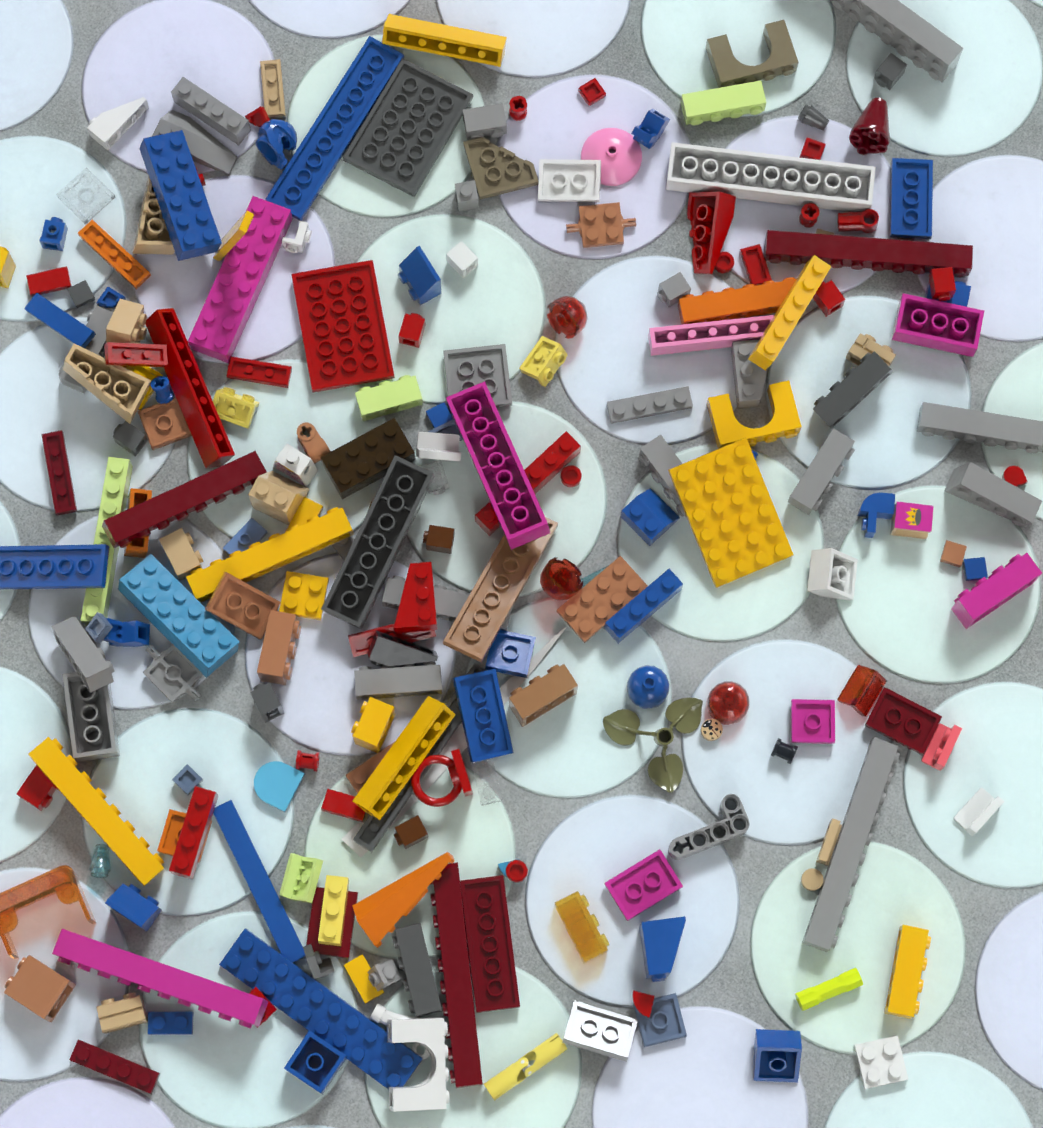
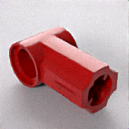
[837,209,879,233]

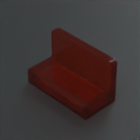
[837,665,887,717]

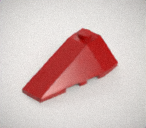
[687,192,736,274]

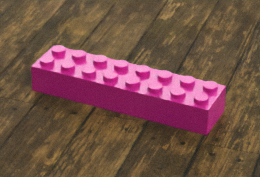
[188,196,293,364]
[446,381,550,550]

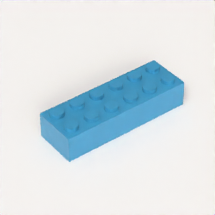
[118,554,240,678]

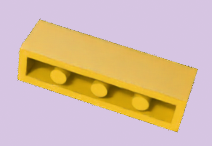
[884,925,931,1019]

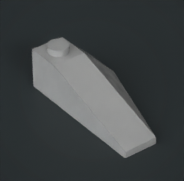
[152,110,237,175]

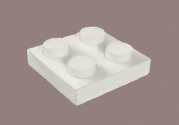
[854,1036,909,1089]

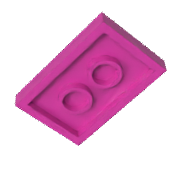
[604,849,683,921]

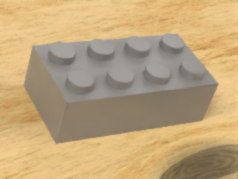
[62,672,120,763]

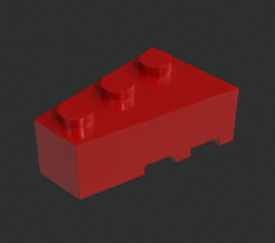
[394,562,437,634]

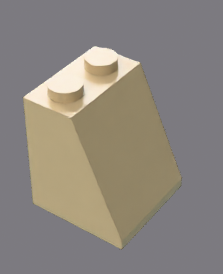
[248,471,310,525]

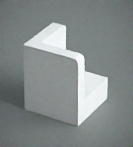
[446,242,478,278]

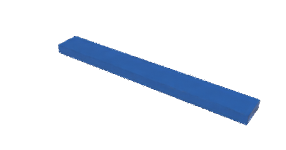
[214,800,306,963]

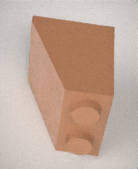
[4,955,76,1023]

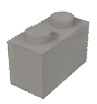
[463,103,507,140]

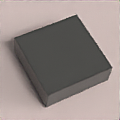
[67,280,96,308]

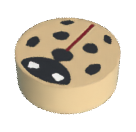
[701,719,723,741]

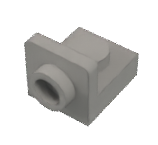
[368,959,402,991]

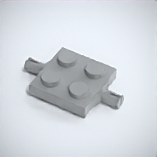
[143,644,203,703]

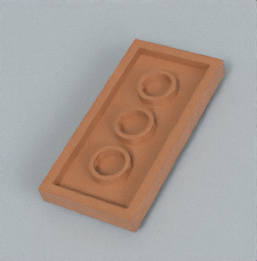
[556,556,648,643]

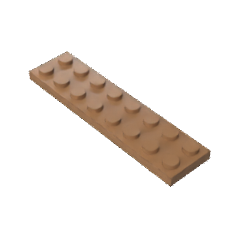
[443,517,558,663]

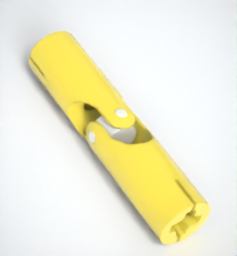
[483,1033,567,1101]

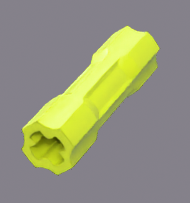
[795,967,863,1011]

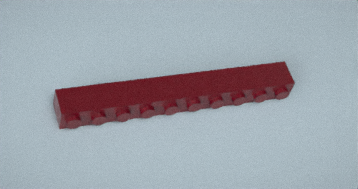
[764,230,973,278]
[430,862,483,1088]

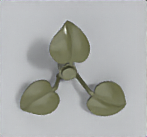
[603,698,703,793]

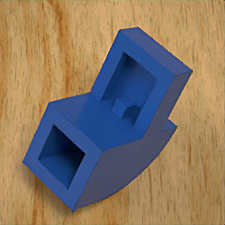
[631,109,670,149]
[857,492,895,538]
[103,618,150,647]

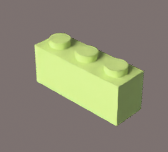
[355,375,423,422]

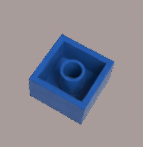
[284,1031,347,1095]

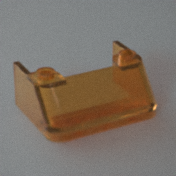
[0,865,96,959]

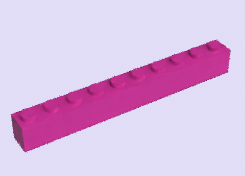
[52,929,268,1029]

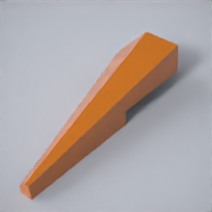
[352,852,455,948]

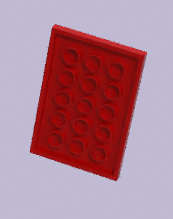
[291,260,395,393]

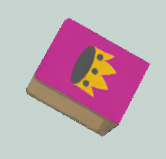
[890,502,934,539]

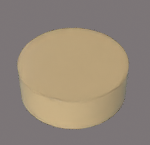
[801,868,823,891]

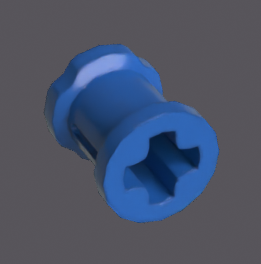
[150,376,174,404]

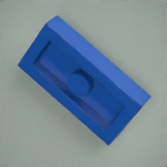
[148,1012,194,1035]

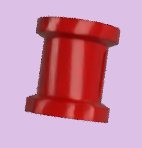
[509,96,527,121]
[799,203,820,228]
[296,750,320,772]

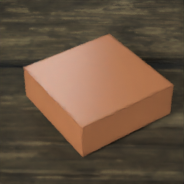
[940,540,967,567]

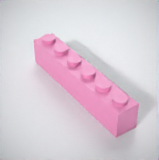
[648,315,774,356]

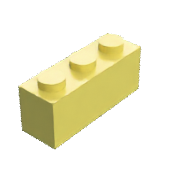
[318,875,349,946]

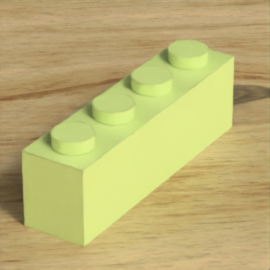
[681,81,766,125]

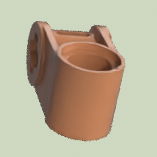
[297,422,331,464]

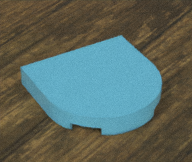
[254,761,305,812]

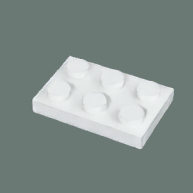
[538,159,601,202]

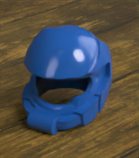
[255,119,297,170]

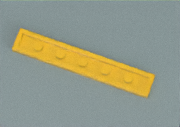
[213,211,254,261]

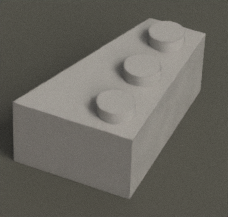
[731,340,767,409]

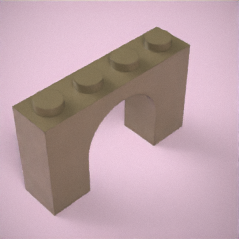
[706,20,799,88]

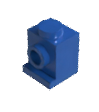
[39,217,68,251]

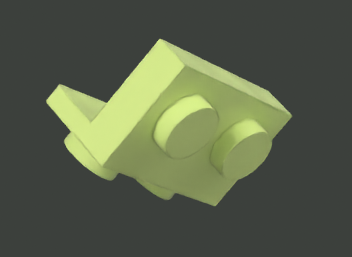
[279,853,323,903]

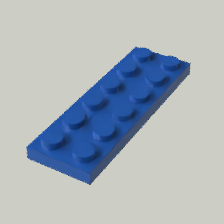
[0,544,109,590]

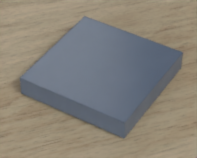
[633,993,687,1047]

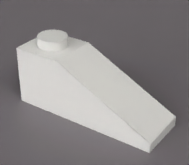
[87,97,149,150]

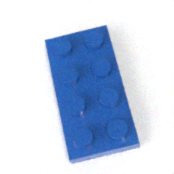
[890,158,933,239]
[453,669,514,762]

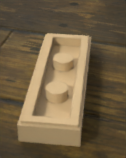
[260,59,286,120]

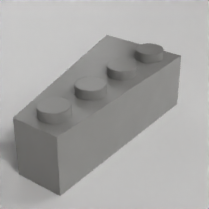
[944,462,1042,527]

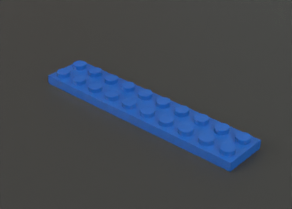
[265,36,404,221]
[219,928,423,1090]

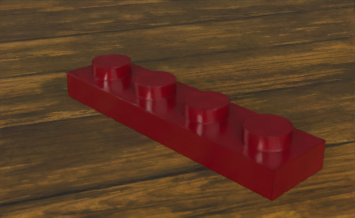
[41,430,78,516]
[69,1039,161,1094]

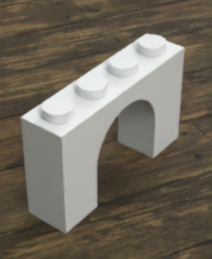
[387,1017,449,1112]

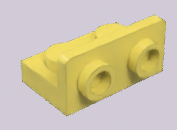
[519,336,568,387]
[213,387,259,429]

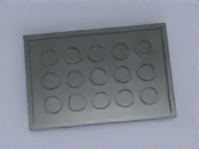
[343,58,473,197]

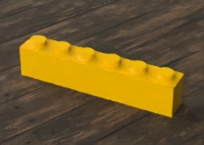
[382,14,507,67]
[748,255,831,370]
[353,696,456,820]

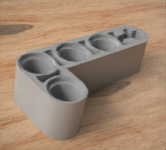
[668,794,750,860]

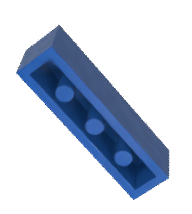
[604,568,683,644]

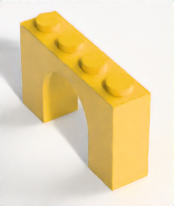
[707,380,802,449]

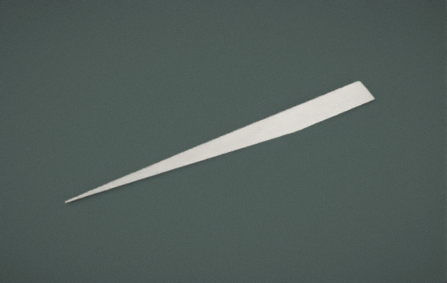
[342,627,566,857]

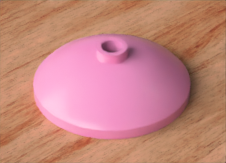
[581,128,642,186]

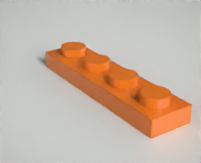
[78,219,151,289]

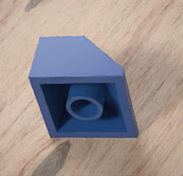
[398,246,442,305]
[620,488,680,546]
[105,884,162,932]
[753,1029,802,1083]

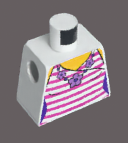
[273,444,318,487]

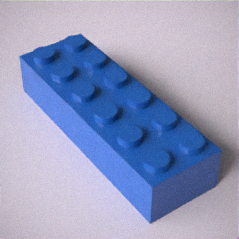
[139,130,222,261]

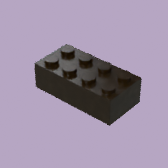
[321,418,416,499]

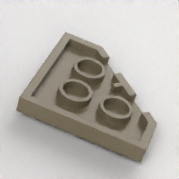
[463,137,539,200]

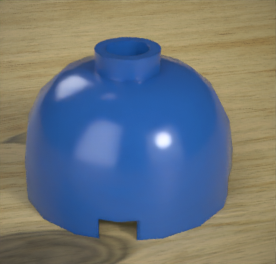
[627,665,669,709]

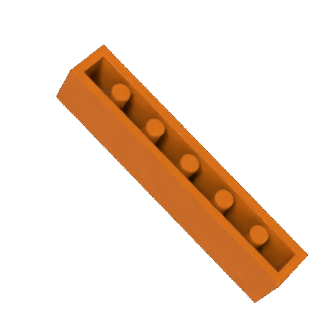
[678,277,796,325]

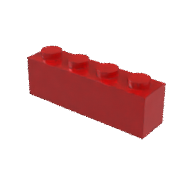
[169,786,218,880]

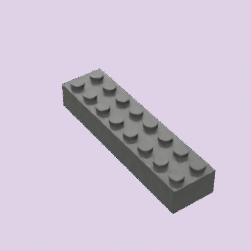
[321,455,435,629]

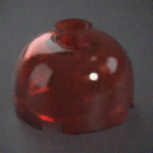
[547,296,588,339]
[540,557,583,601]
[707,681,750,725]

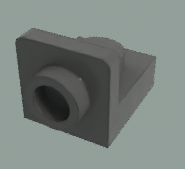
[303,944,334,979]

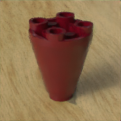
[849,98,890,155]

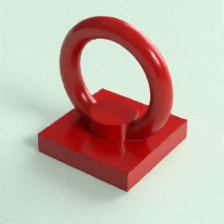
[411,749,473,807]

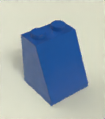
[639,916,686,982]

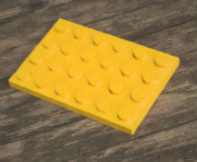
[668,438,794,588]

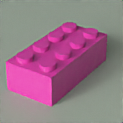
[892,293,984,357]
[951,553,1042,629]

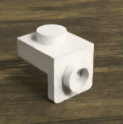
[282,221,312,253]

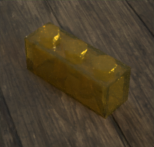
[554,891,609,964]

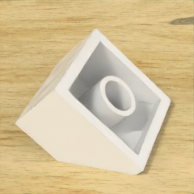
[807,548,858,600]

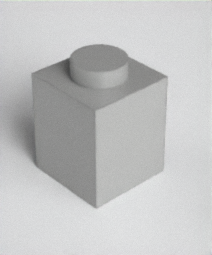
[455,180,479,212]
[657,272,691,307]

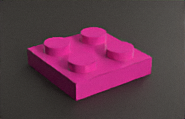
[791,699,835,744]

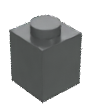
[874,53,907,90]
[113,421,148,457]

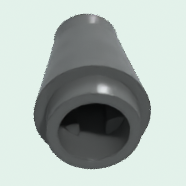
[798,104,829,131]

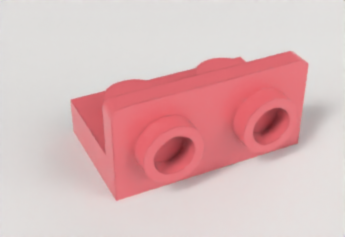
[921,723,962,771]

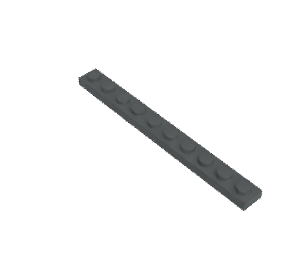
[353,663,486,853]

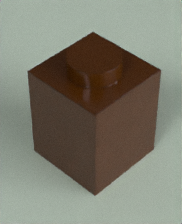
[423,525,455,554]
[393,815,428,849]

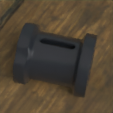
[771,738,798,764]

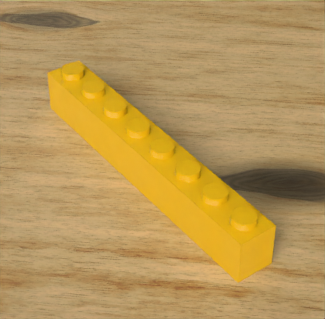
[186,507,355,603]
[28,737,164,886]

